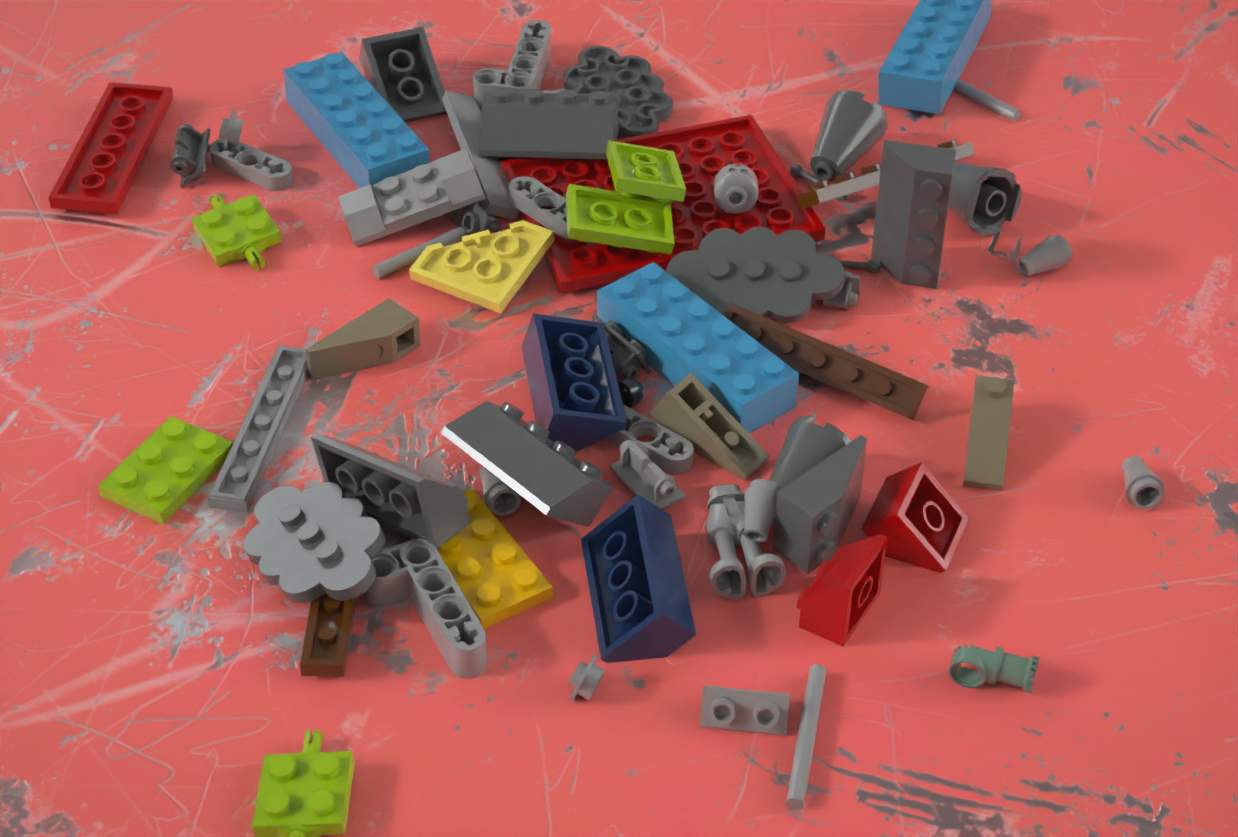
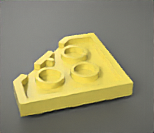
[409,220,555,314]

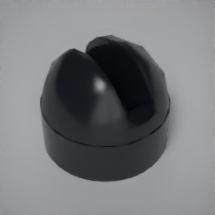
[617,378,643,408]

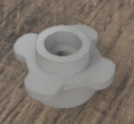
[219,110,244,149]
[568,655,606,701]

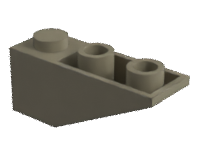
[306,298,421,380]

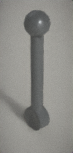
[790,164,849,202]
[839,259,881,273]

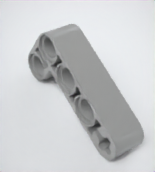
[473,20,551,111]
[364,539,487,679]

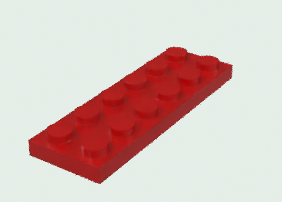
[48,82,173,214]

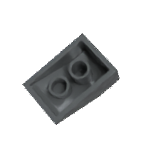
[359,27,447,122]
[773,435,867,574]

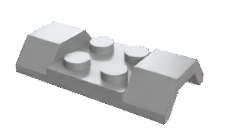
[339,148,485,247]

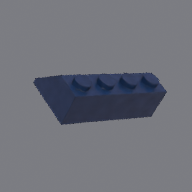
[521,313,627,452]
[581,494,696,663]

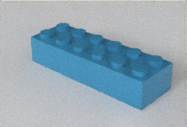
[878,0,992,114]
[283,52,430,188]
[597,262,799,434]

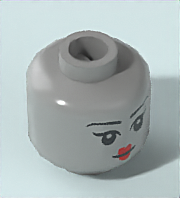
[714,163,759,214]

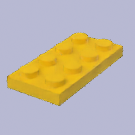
[410,489,553,629]

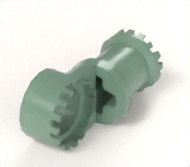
[948,644,1039,693]

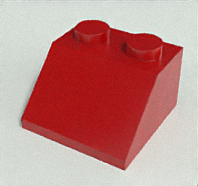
[861,462,969,573]
[796,534,887,646]

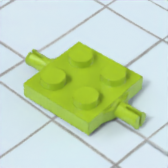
[191,194,283,270]
[252,730,355,837]

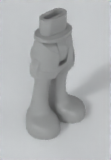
[705,484,786,600]

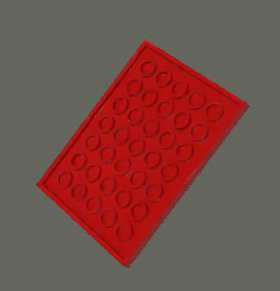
[501,114,826,294]

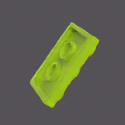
[606,141,686,203]
[566,184,675,255]
[98,416,233,524]

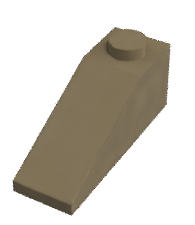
[650,373,770,480]
[963,375,1014,491]

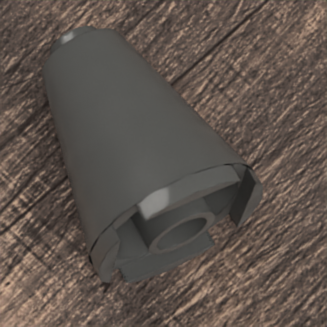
[810,90,888,181]
[949,163,1022,236]
[770,416,851,524]

